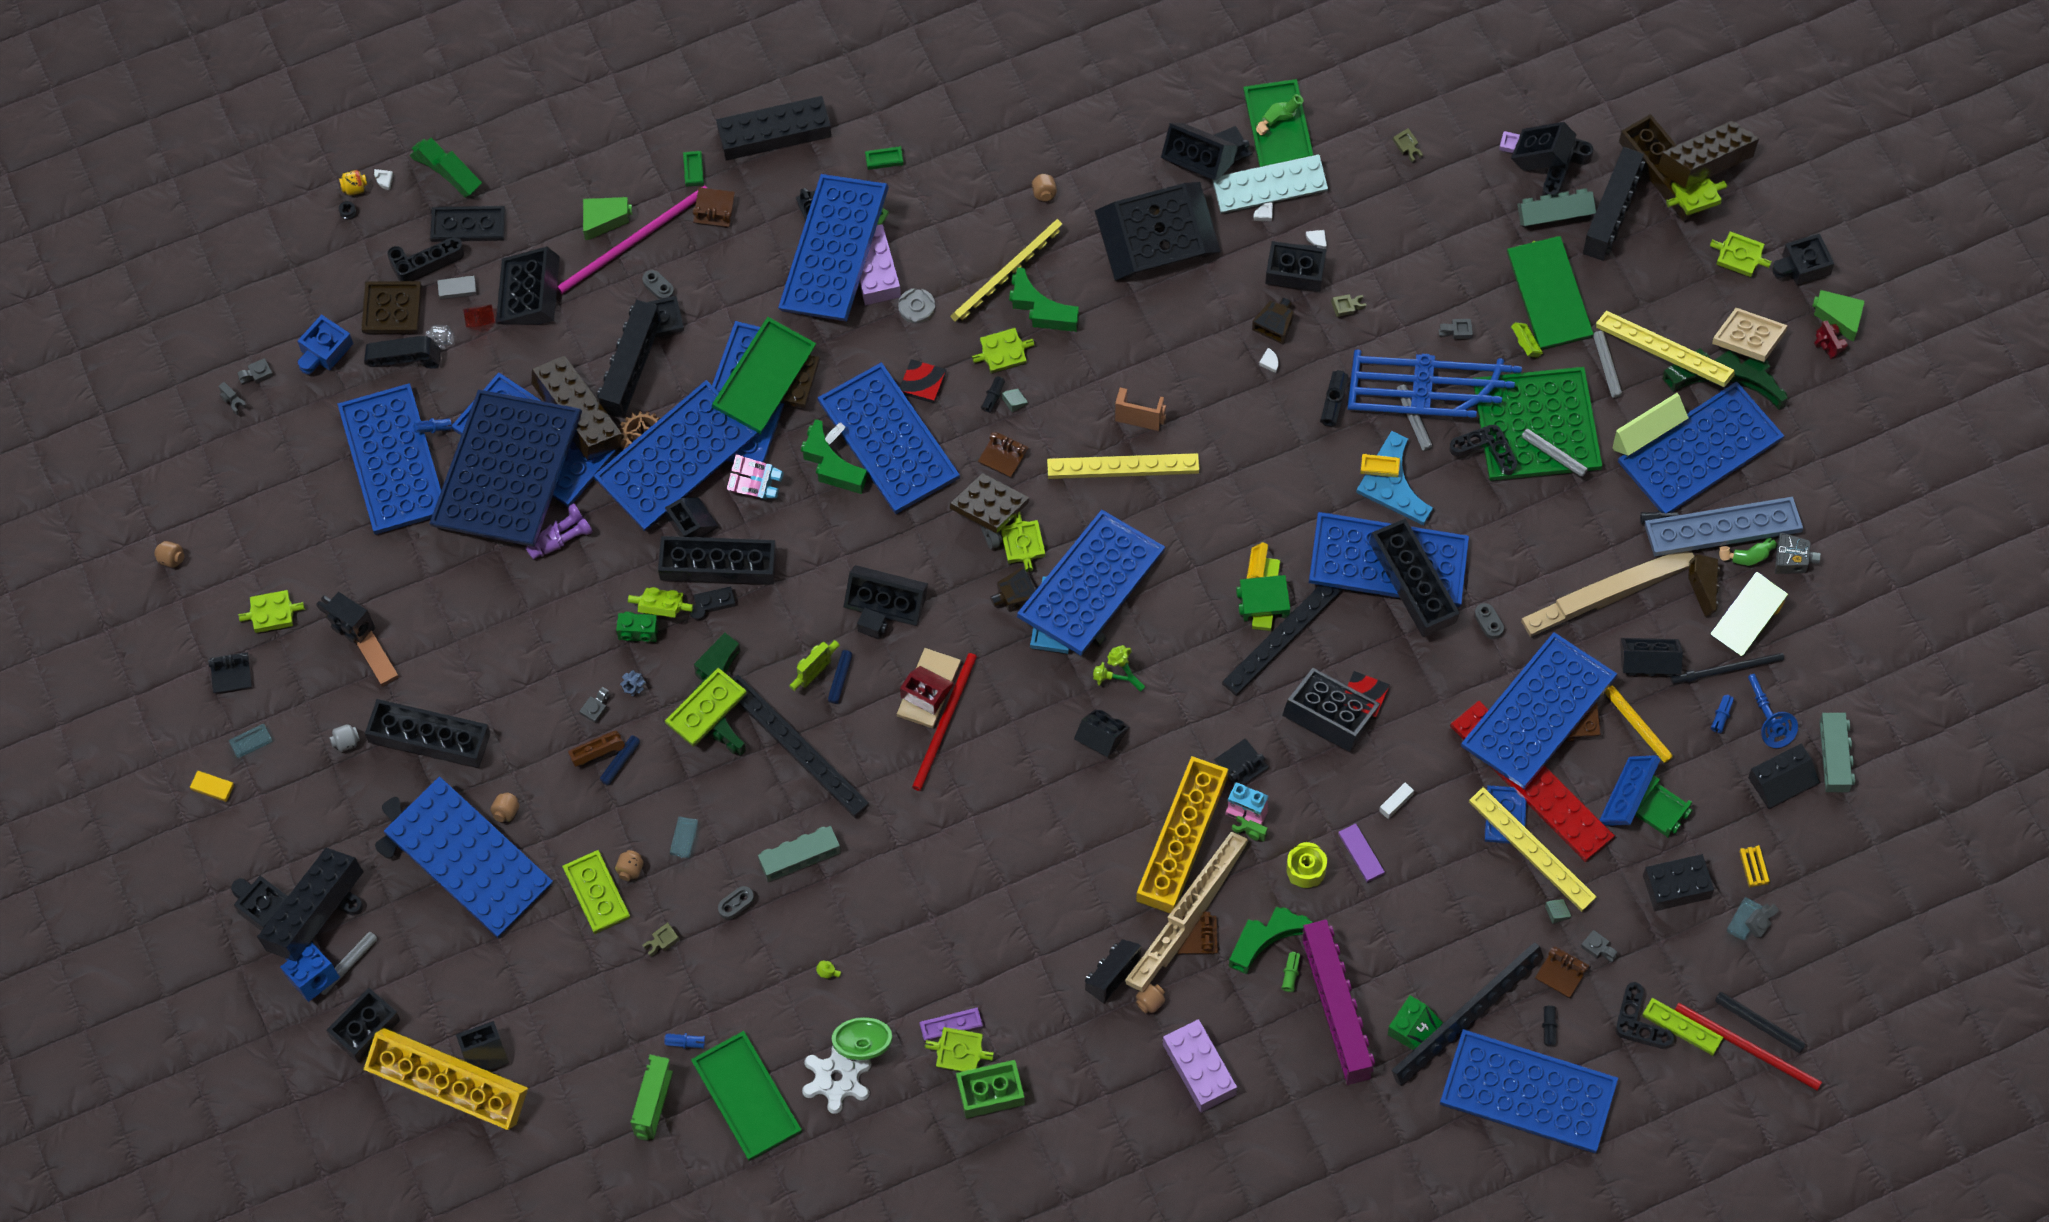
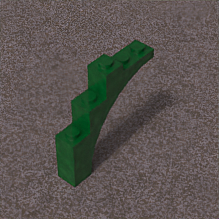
[1662,348,1788,410]
[692,633,746,756]

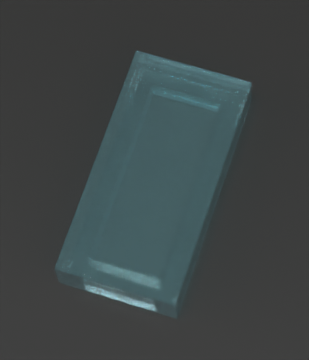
[229,724,273,759]
[670,817,698,858]
[1727,897,1763,940]

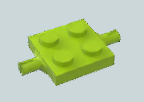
[1666,178,1727,215]
[1710,232,1772,277]
[972,328,1035,373]
[1001,512,1045,572]
[628,587,693,618]
[238,590,305,633]
[789,640,840,691]
[925,1027,994,1072]

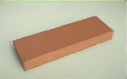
[355,631,399,687]

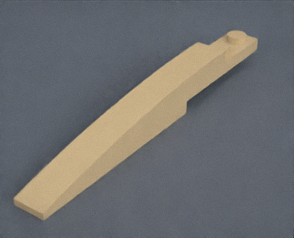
[1521,551,1694,637]
[1125,832,1248,992]

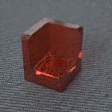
[463,304,495,327]

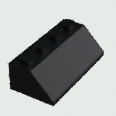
[1161,123,1238,180]
[843,565,928,626]

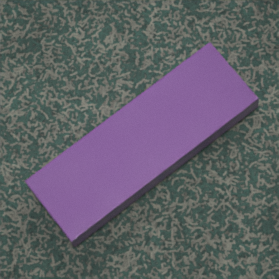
[1338,824,1385,883]
[919,1007,983,1043]

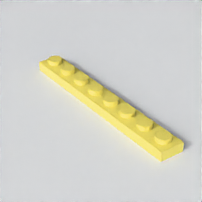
[950,219,1062,322]
[1596,311,1735,387]
[1047,453,1199,479]
[1469,787,1596,912]

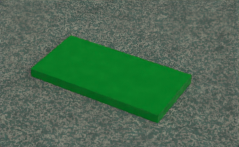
[1243,79,1313,167]
[1507,236,1594,350]
[712,316,816,434]
[691,1031,802,1161]

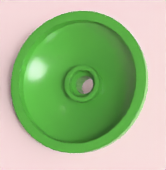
[832,1018,892,1060]

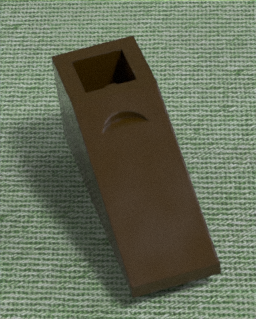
[1688,554,1720,618]

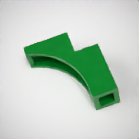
[409,138,482,198]
[1009,267,1079,332]
[801,419,868,494]
[1229,907,1313,974]

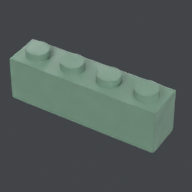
[1517,188,1596,226]
[1819,713,1855,792]
[758,826,841,882]

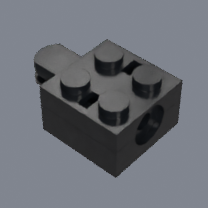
[1772,233,1834,285]
[316,592,376,643]
[231,876,288,931]

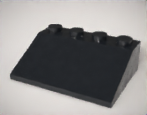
[496,246,560,325]
[1282,668,1380,752]

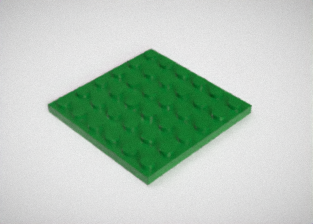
[1473,367,1602,481]

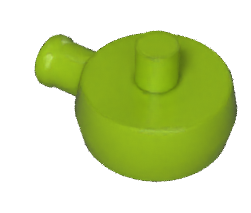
[816,961,841,978]

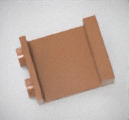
[1115,387,1167,431]

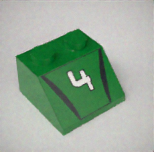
[1387,995,1443,1050]

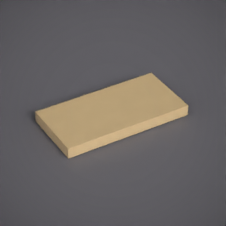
[897,648,961,729]

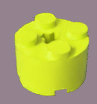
[1286,842,1327,888]

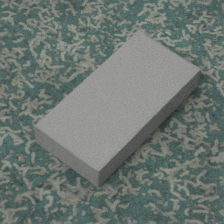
[437,276,477,299]

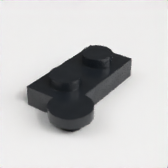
[690,586,735,620]

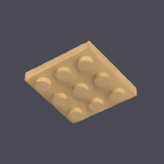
[1712,308,1788,362]

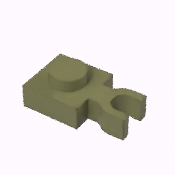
[1392,128,1423,163]
[1331,294,1366,317]
[643,923,680,957]

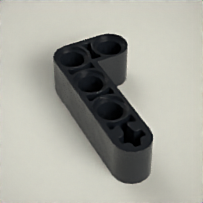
[1542,138,1594,198]
[387,237,464,281]
[364,336,441,369]

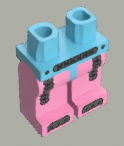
[727,454,784,500]
[1225,783,1268,825]

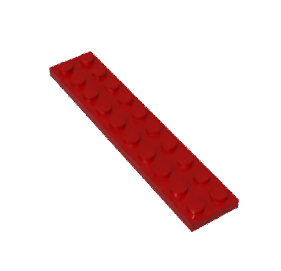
[1450,701,1615,862]

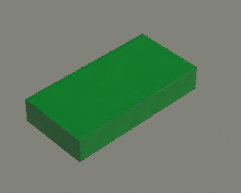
[865,146,904,170]
[683,151,704,187]

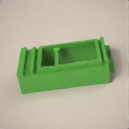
[630,1055,673,1140]

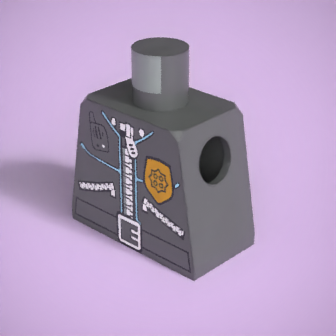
[1775,533,1821,574]

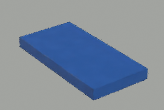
[1600,755,1661,825]

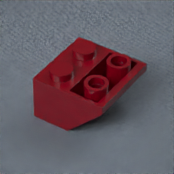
[900,666,954,715]

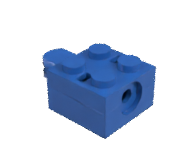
[298,314,353,374]
[280,943,340,1002]

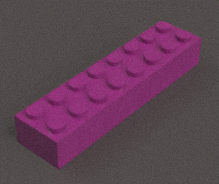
[1302,919,1375,1085]

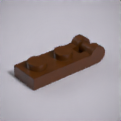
[568,731,625,767]

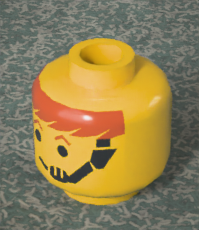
[339,170,367,196]

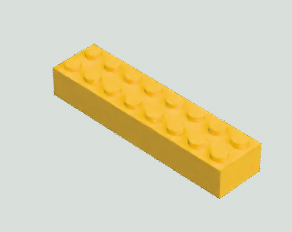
[1136,756,1228,913]
[363,1028,528,1130]

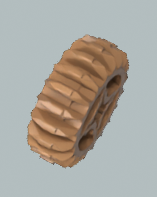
[619,411,661,450]

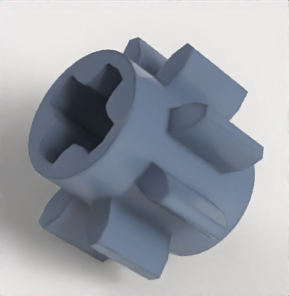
[620,670,646,696]

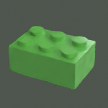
[956,1060,1025,1118]

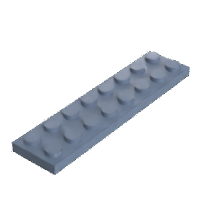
[1644,497,1803,556]

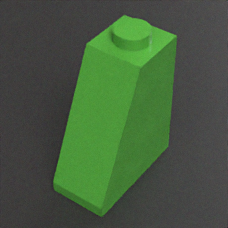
[583,197,632,240]
[1812,290,1865,341]

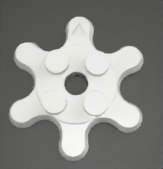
[802,1045,872,1114]

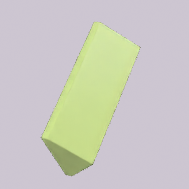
[1613,393,1688,456]

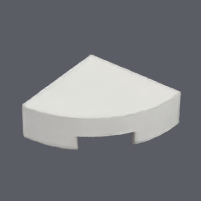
[374,169,393,190]
[1253,202,1272,221]
[1306,230,1326,249]
[1259,348,1278,373]
[825,423,845,444]

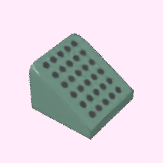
[1002,389,1028,412]
[1545,899,1571,924]

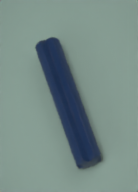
[828,650,852,704]
[600,735,640,785]

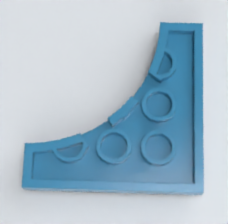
[1356,431,1433,526]

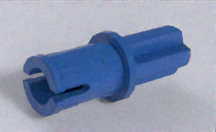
[413,418,451,433]
[1710,695,1734,733]
[664,1033,705,1049]

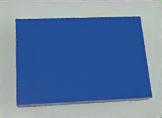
[1485,785,1526,844]

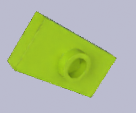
[1511,322,1543,358]

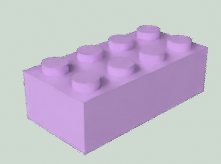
[859,224,901,305]
[1163,1019,1237,1112]

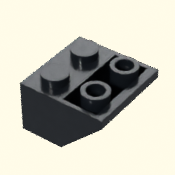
[665,498,719,537]
[1074,709,1129,757]
[456,1021,509,1071]

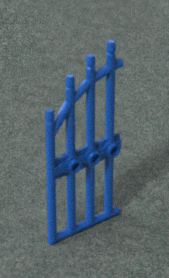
[1347,350,1522,418]

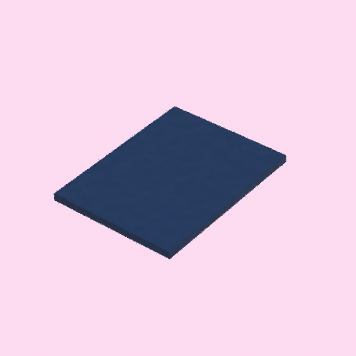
[429,389,582,547]

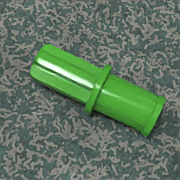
[1281,952,1300,992]

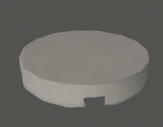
[898,288,935,324]

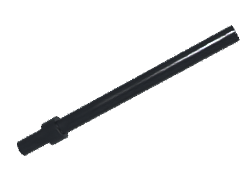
[1671,653,1784,684]

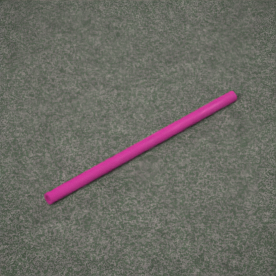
[557,185,707,294]

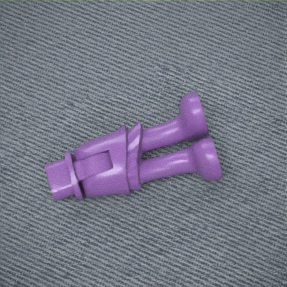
[525,503,593,560]

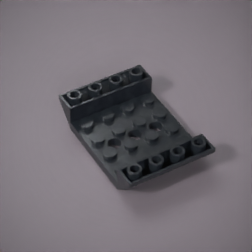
[1094,182,1221,281]

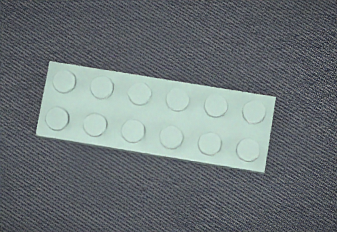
[1212,155,1328,214]

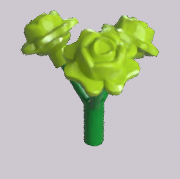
[1093,645,1145,691]

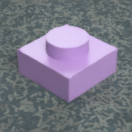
[1499,131,1520,153]

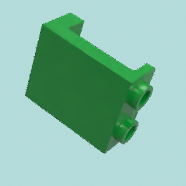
[1236,575,1290,621]
[1635,775,1692,837]

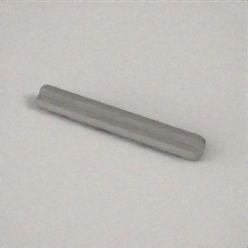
[1594,331,1622,398]
[1397,384,1432,451]
[1522,429,1587,476]
[321,932,377,995]

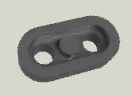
[642,270,674,299]
[980,525,1002,549]
[1475,603,1504,639]
[718,886,754,919]

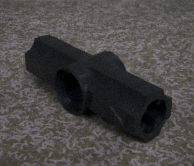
[1320,370,1348,427]

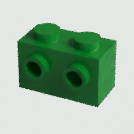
[616,612,659,642]

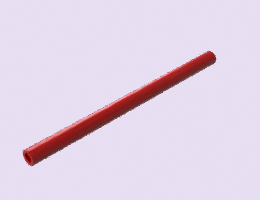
[912,653,977,791]
[1675,1003,1822,1091]

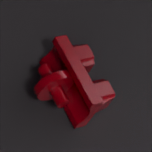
[1814,321,1848,359]

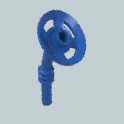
[1748,674,1798,748]

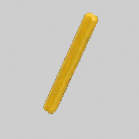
[1605,686,1672,763]

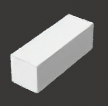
[1379,783,1414,819]

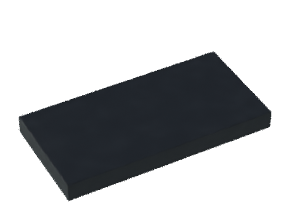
[430,206,506,242]

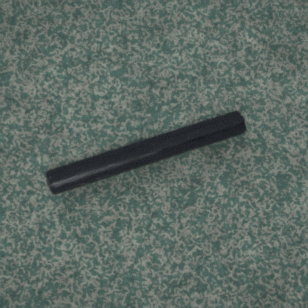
[1715,992,1805,1053]

